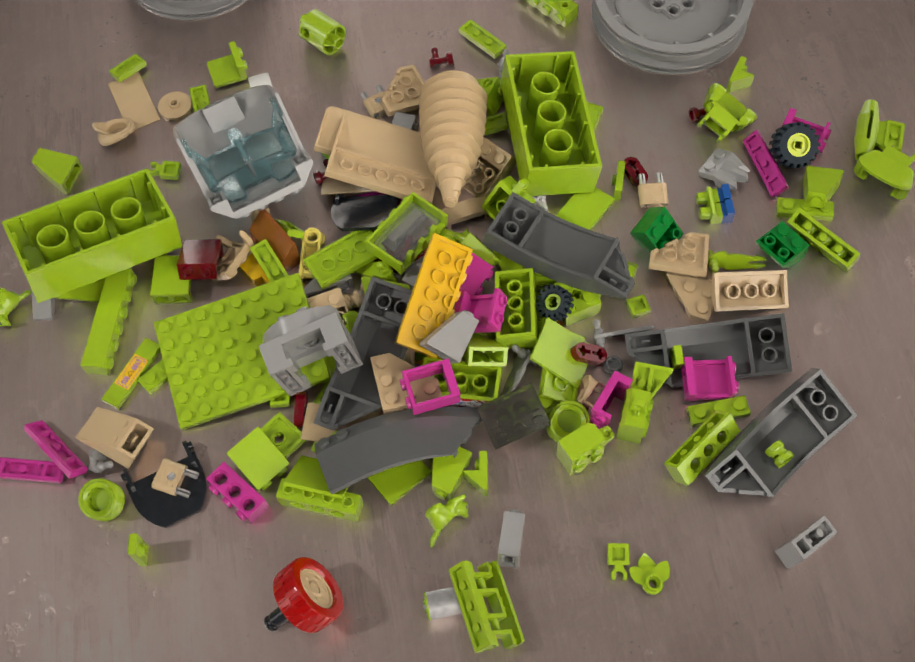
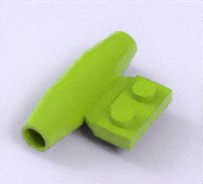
[854,99,905,160]

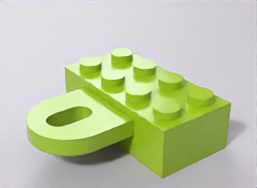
[495,268,538,349]

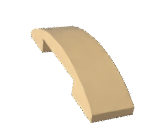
[428,196,490,229]

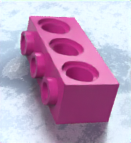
[206,462,269,524]

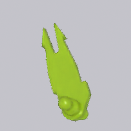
[707,250,767,273]
[353,261,397,283]

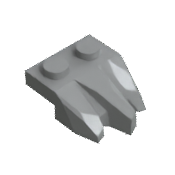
[698,148,750,190]

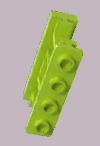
[448,561,525,653]

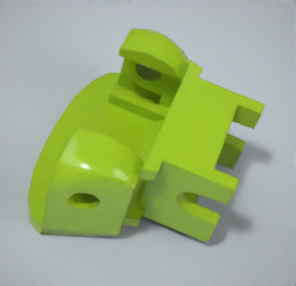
[696,83,757,143]
[854,141,915,200]

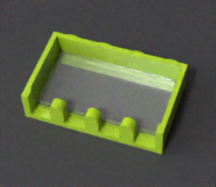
[365,192,448,275]

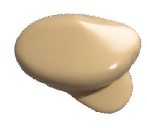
[92,118,135,146]

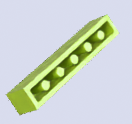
[80,268,137,375]

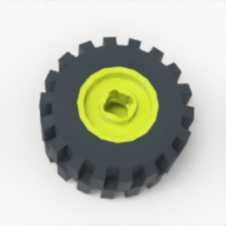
[769,122,821,169]

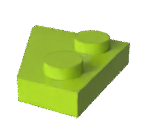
[631,361,674,400]

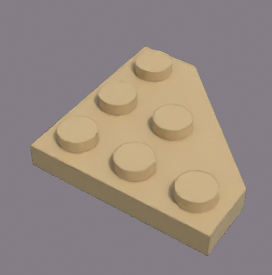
[381,64,425,117]
[649,232,709,277]
[664,268,721,323]
[370,353,442,414]

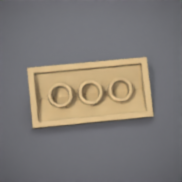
[710,270,789,311]

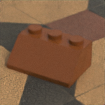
[249,209,300,273]

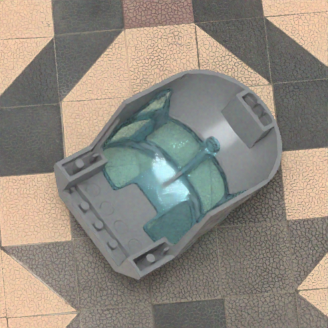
[172,85,314,219]

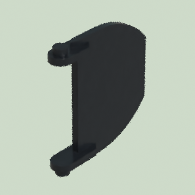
[331,193,400,231]
[121,440,207,528]

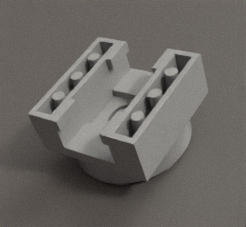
[259,305,363,396]

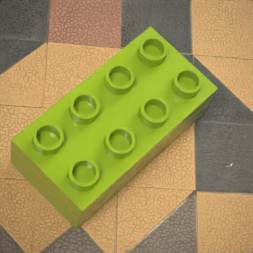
[500,51,602,196]
[1,168,182,303]

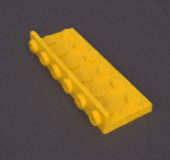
[394,233,473,359]

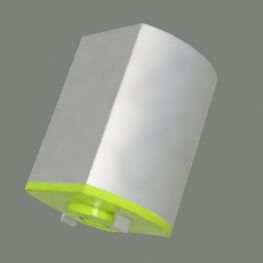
[423,586,462,620]

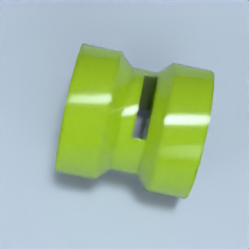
[765,440,794,468]

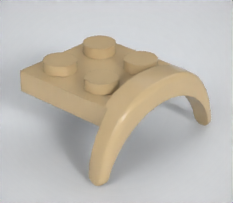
[211,230,254,281]

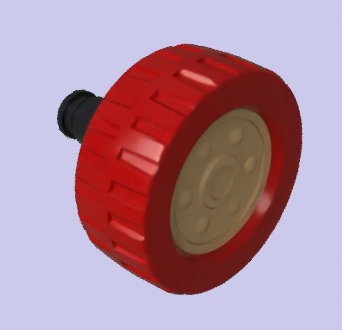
[264,557,343,633]

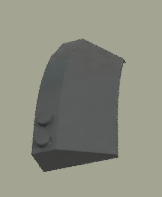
[482,192,635,299]
[314,276,412,430]
[625,313,792,387]
[704,368,858,497]
[314,407,482,494]

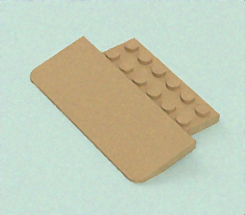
[313,106,439,204]

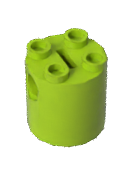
[298,9,346,55]

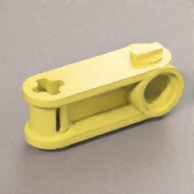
[299,228,326,281]

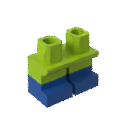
[696,184,735,224]

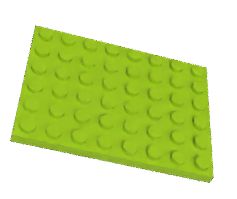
[153,273,331,430]

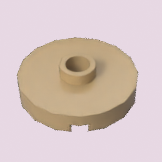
[158,91,193,122]

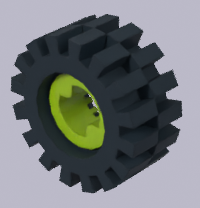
[536,284,574,322]

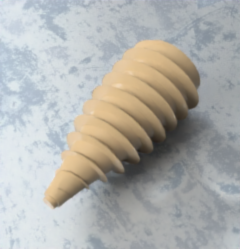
[419,70,488,208]

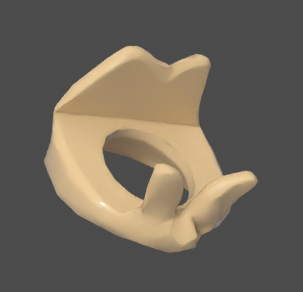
[577,375,605,410]

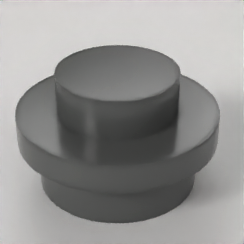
[604,356,623,375]

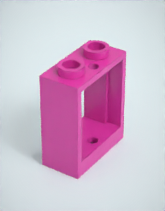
[399,358,461,415]

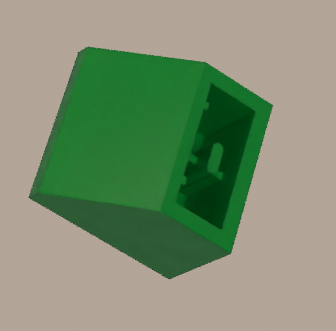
[630,207,684,253]
[755,221,810,268]

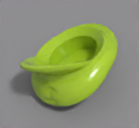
[546,400,590,443]
[78,478,125,521]

